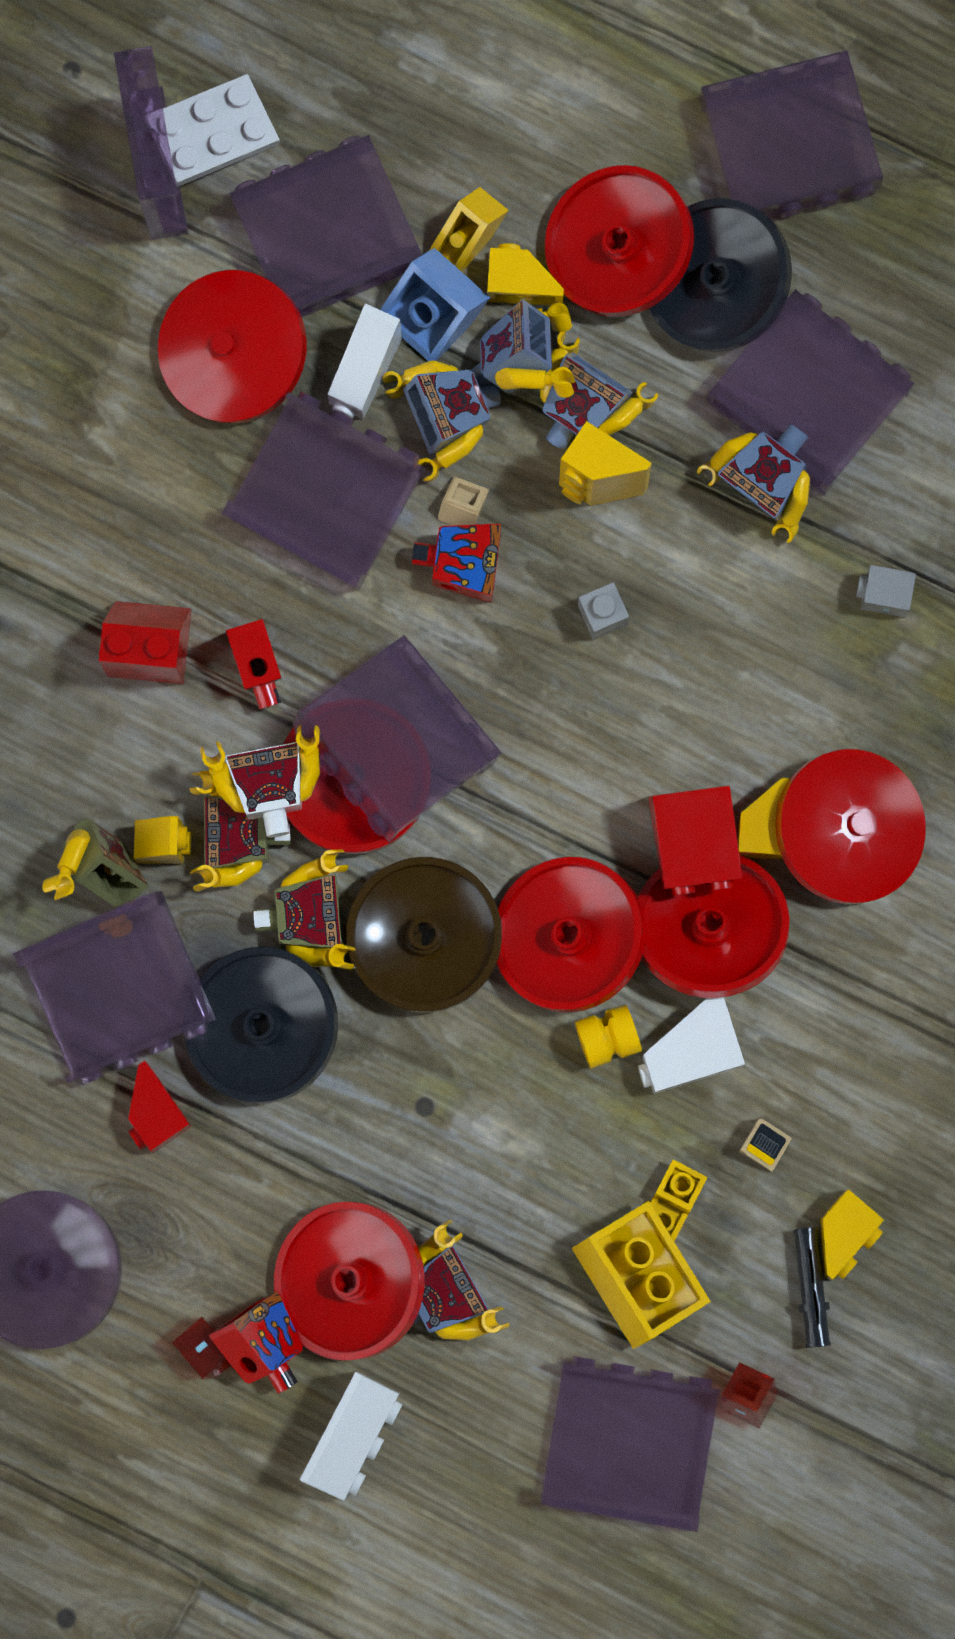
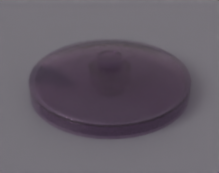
[0,1191,122,1349]

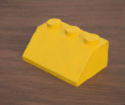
[559,421,652,506]
[572,1201,711,1349]

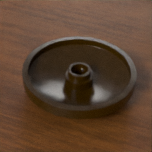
[347,857,502,1013]

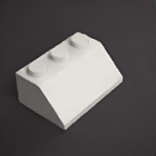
[300,1372,403,1501]

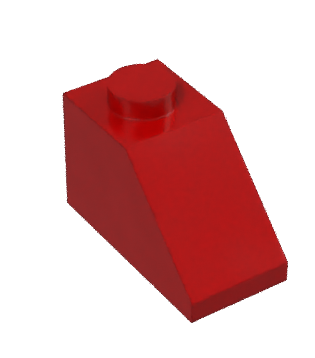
[128,1060,192,1153]

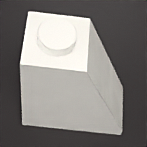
[328,303,402,419]
[638,997,745,1094]

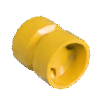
[574,1004,642,1069]

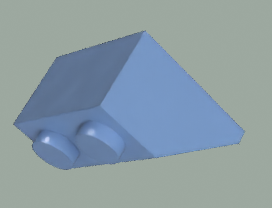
[380,248,490,361]

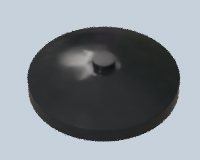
[649,198,792,352]
[184,947,338,1104]

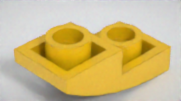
[650,1159,708,1242]

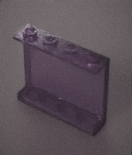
[114,46,189,240]
[700,50,883,217]
[230,135,422,318]
[707,289,914,496]
[222,391,425,589]
[292,635,502,843]
[13,891,216,1086]
[540,1356,720,1532]

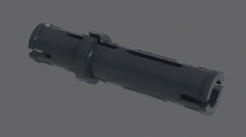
[793,1227,831,1348]

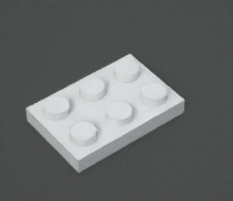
[145,74,280,187]

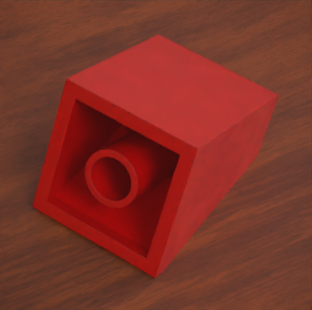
[98,601,192,684]
[648,785,742,895]

